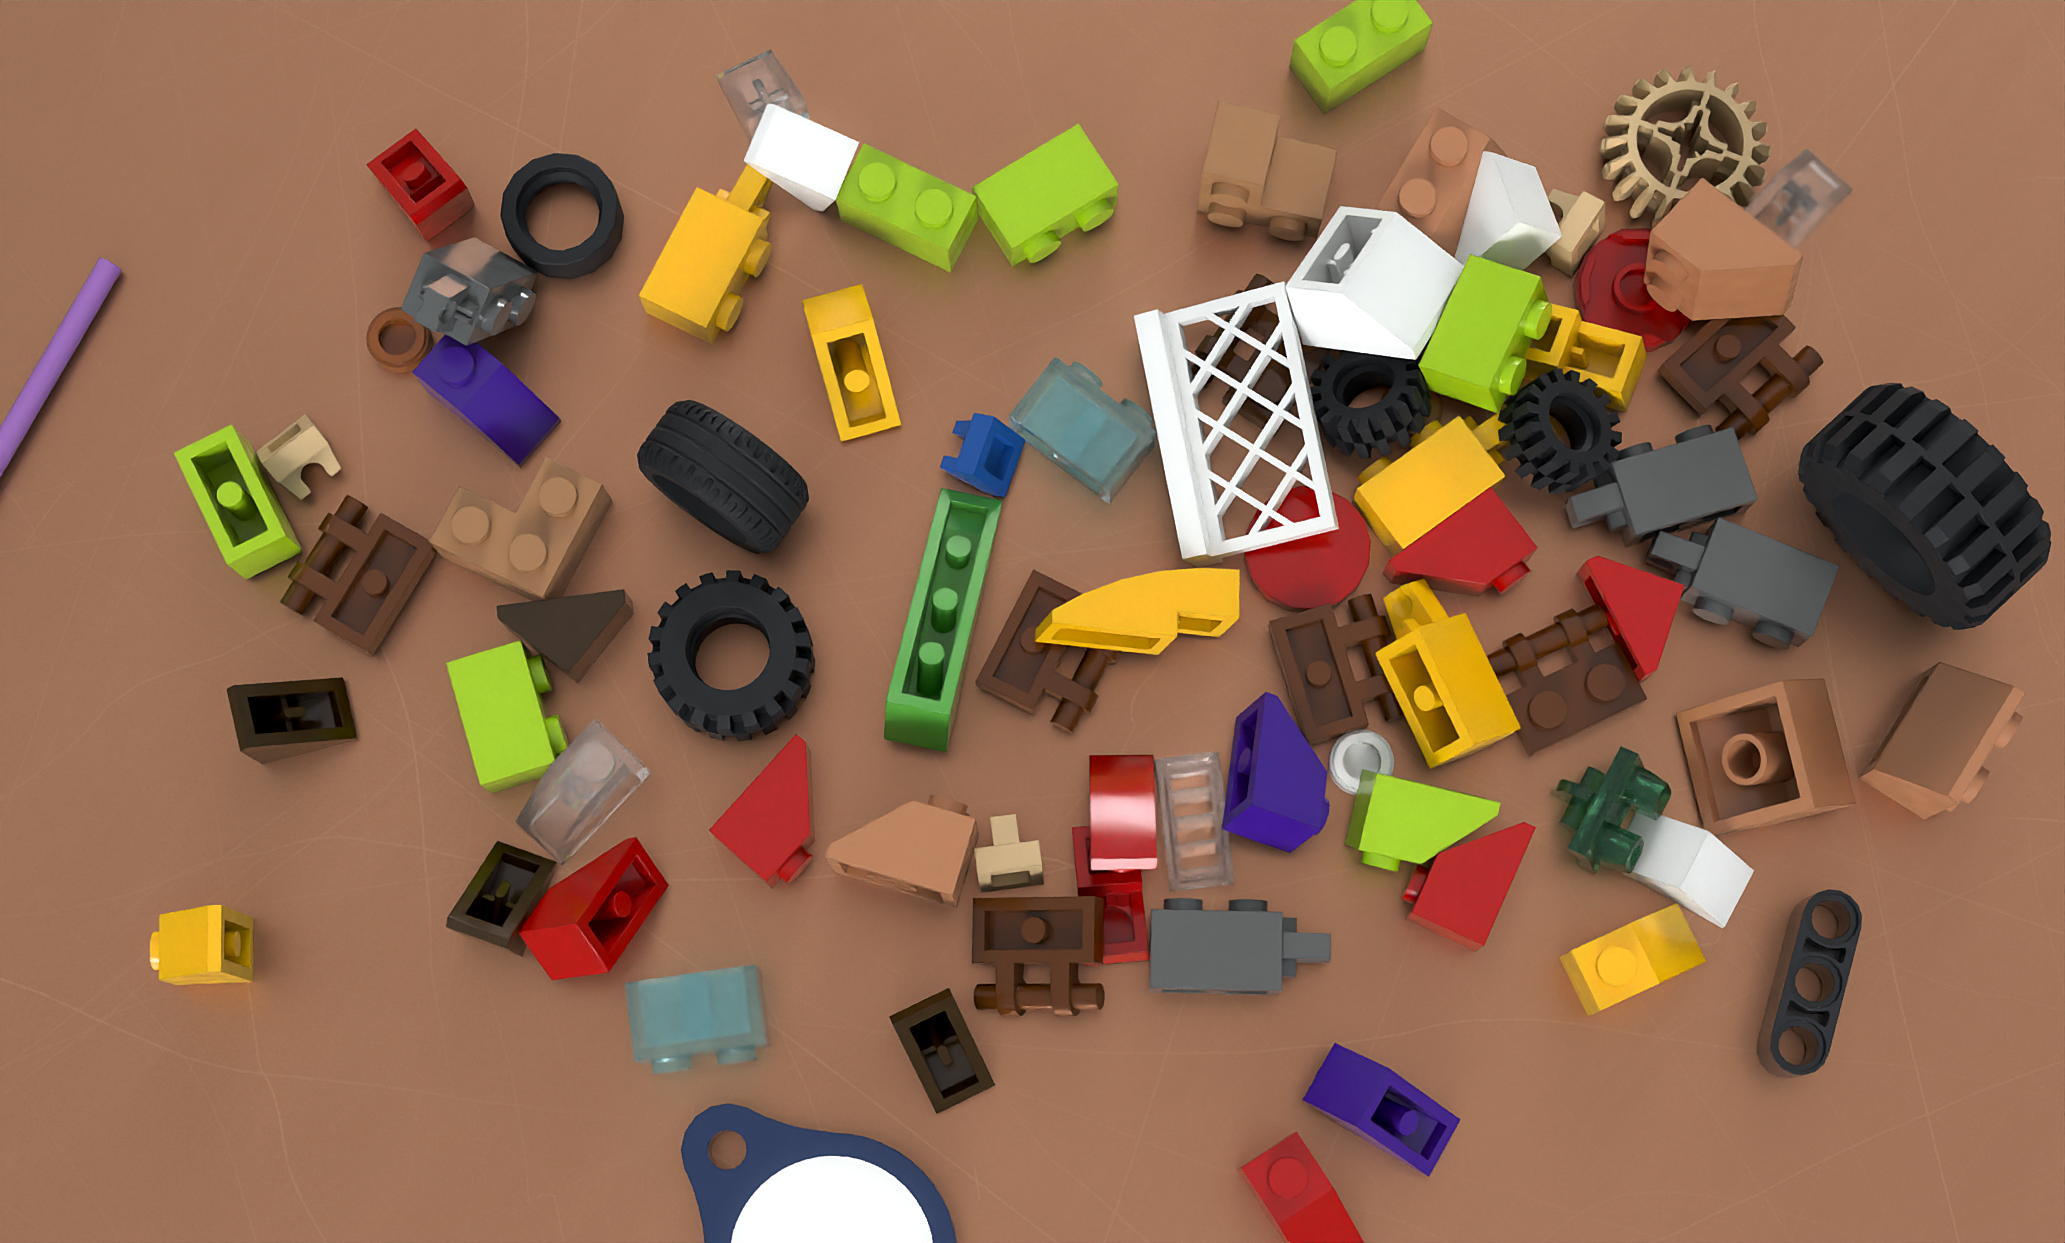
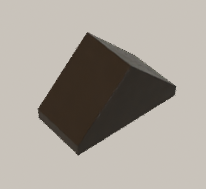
[496,589,634,683]
[227,677,357,764]
[446,841,557,957]
[889,988,995,1114]

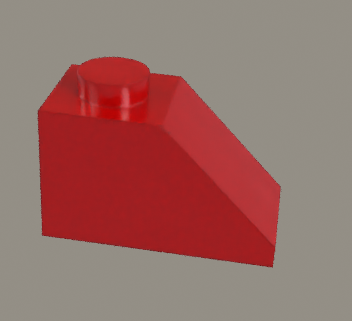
[1383,487,1538,597]
[709,734,815,888]
[1401,822,1536,951]
[518,837,669,980]
[1237,1131,1364,1243]

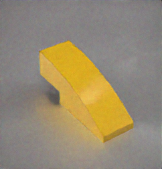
[1524,303,1647,412]
[1035,568,1240,655]

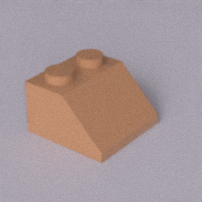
[1374,107,1509,258]
[1644,178,1803,321]
[1676,678,1856,836]
[825,795,979,908]

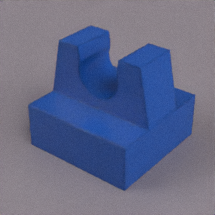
[940,413,1026,498]

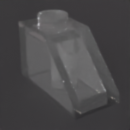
[515,719,651,866]

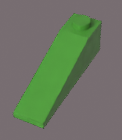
[884,488,1003,752]

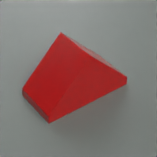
[1576,555,1684,683]

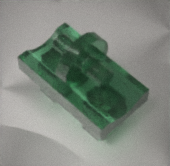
[1554,746,1672,874]

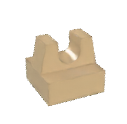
[1544,189,1605,277]
[256,414,341,500]
[974,814,1044,892]

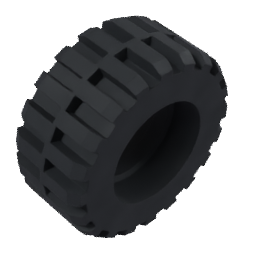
[1798,382,2052,630]

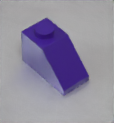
[412,334,561,468]
[1222,692,1330,853]
[1303,1043,1460,1177]

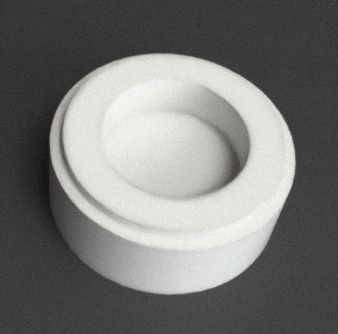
[1328,730,1394,795]

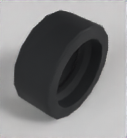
[500,153,624,279]

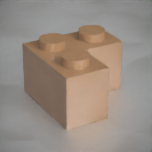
[1196,101,1338,241]
[429,457,612,601]

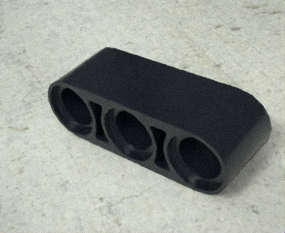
[1757,889,1862,1078]

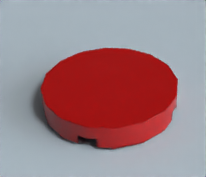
[1573,228,1692,352]
[1243,486,1371,612]

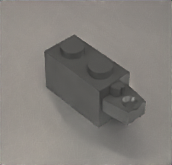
[400,237,538,346]
[1565,425,1758,548]
[1645,517,1839,649]
[1149,898,1331,996]

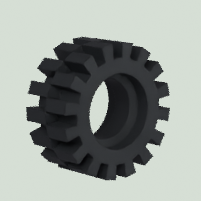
[1310,350,1431,458]
[1498,369,1622,494]

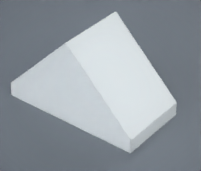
[744,103,859,212]
[1454,151,1562,271]
[1608,808,1754,928]

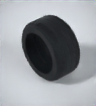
[637,400,809,554]

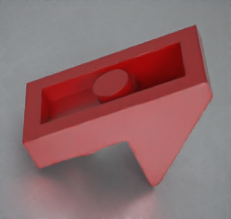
[366,128,475,241]

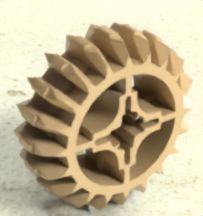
[1599,66,1771,228]

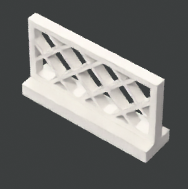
[1134,281,1339,568]

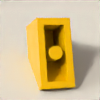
[801,284,901,442]
[1559,903,1706,1016]
[150,905,254,985]

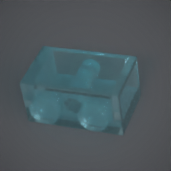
[1009,356,1157,504]
[625,964,771,1075]

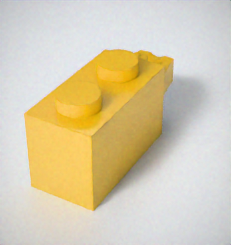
[639,164,773,345]
[1351,407,1509,557]
[1375,579,1521,769]

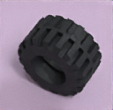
[647,570,815,741]

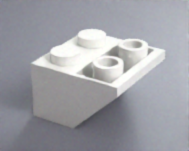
[1285,206,1464,360]

